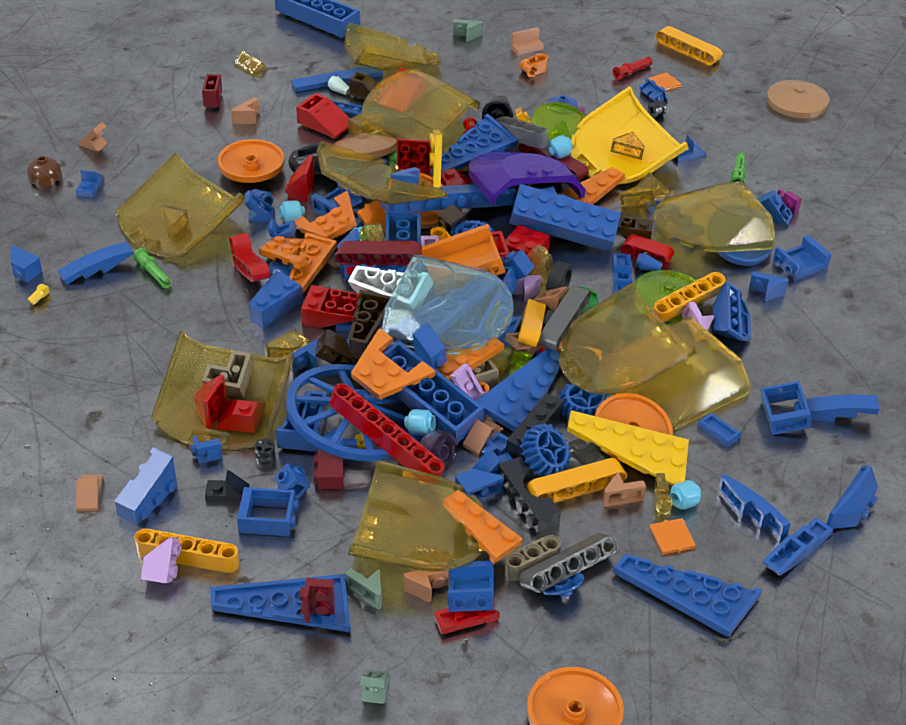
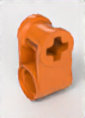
[519,53,548,77]

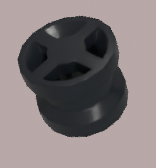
[648,100,667,118]
[254,439,276,464]

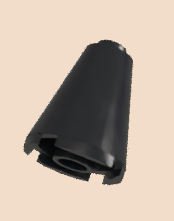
[482,95,513,120]

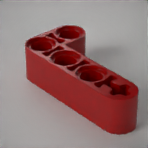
[229,233,270,282]

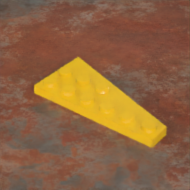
[429,130,442,188]
[567,411,689,486]

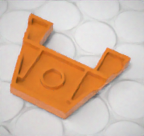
[293,191,357,240]
[259,236,306,269]
[351,328,435,400]

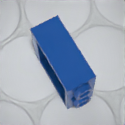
[760,381,812,435]
[237,487,299,536]

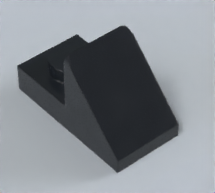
[205,470,250,502]

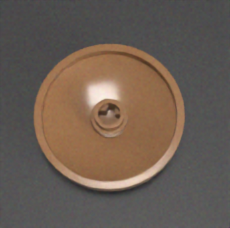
[767,80,829,118]
[331,133,397,160]

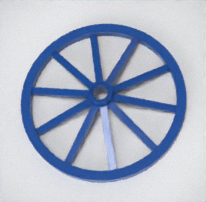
[285,364,421,461]

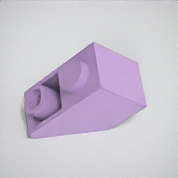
[141,537,181,583]

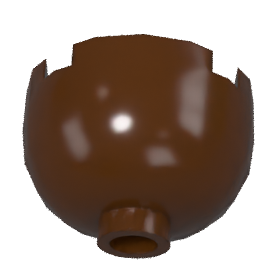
[27,156,62,188]

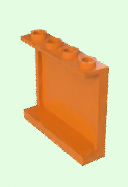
[421,224,506,296]

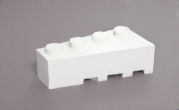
[348,266,434,314]

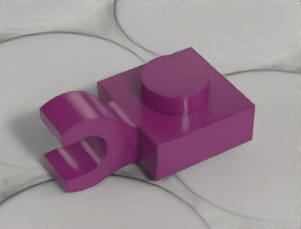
[777,189,802,214]

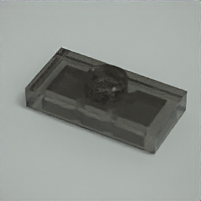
[568,438,605,466]

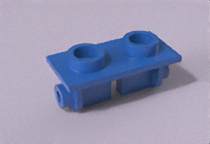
[639,77,668,102]

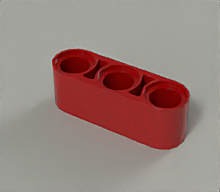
[621,234,674,268]

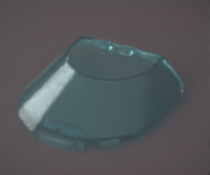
[382,254,514,354]

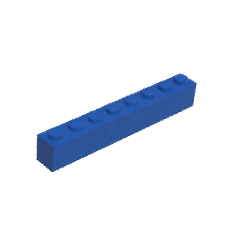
[381,184,516,214]

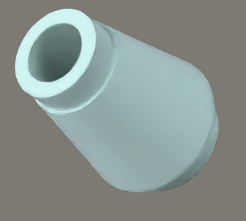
[328,76,350,96]

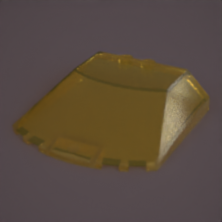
[361,69,481,142]
[317,142,448,205]
[116,153,245,257]
[602,317,751,430]
[151,331,295,451]

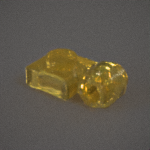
[654,473,673,514]

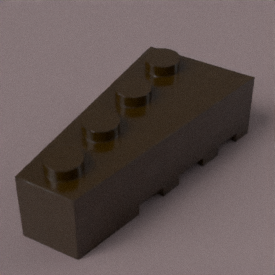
[349,290,396,359]

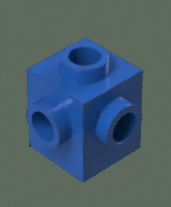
[274,463,311,499]

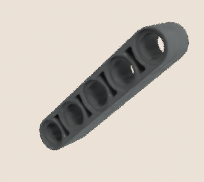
[496,116,550,148]
[538,285,591,351]
[519,533,618,593]

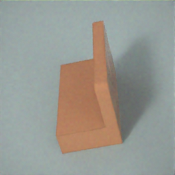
[511,27,544,55]

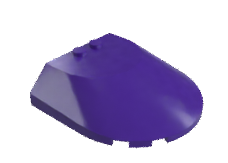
[468,151,586,204]

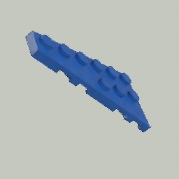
[431,113,518,171]
[476,348,564,432]
[613,554,762,637]

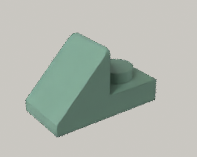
[453,19,483,41]
[345,568,382,610]
[360,670,390,704]

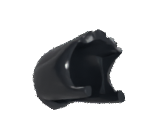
[288,142,328,176]

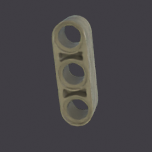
[504,535,561,581]

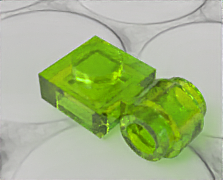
[509,351,532,376]

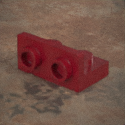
[299,578,336,623]

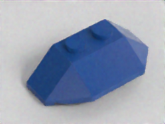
[712,282,751,341]
[826,465,878,529]

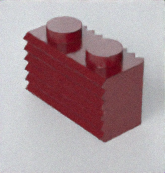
[202,74,222,108]
[314,448,343,490]

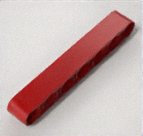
[330,384,444,486]

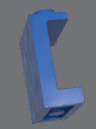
[311,179,364,216]
[773,235,831,280]
[447,561,494,612]

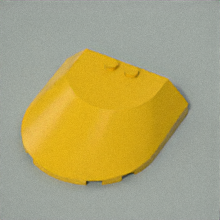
[571,87,689,184]

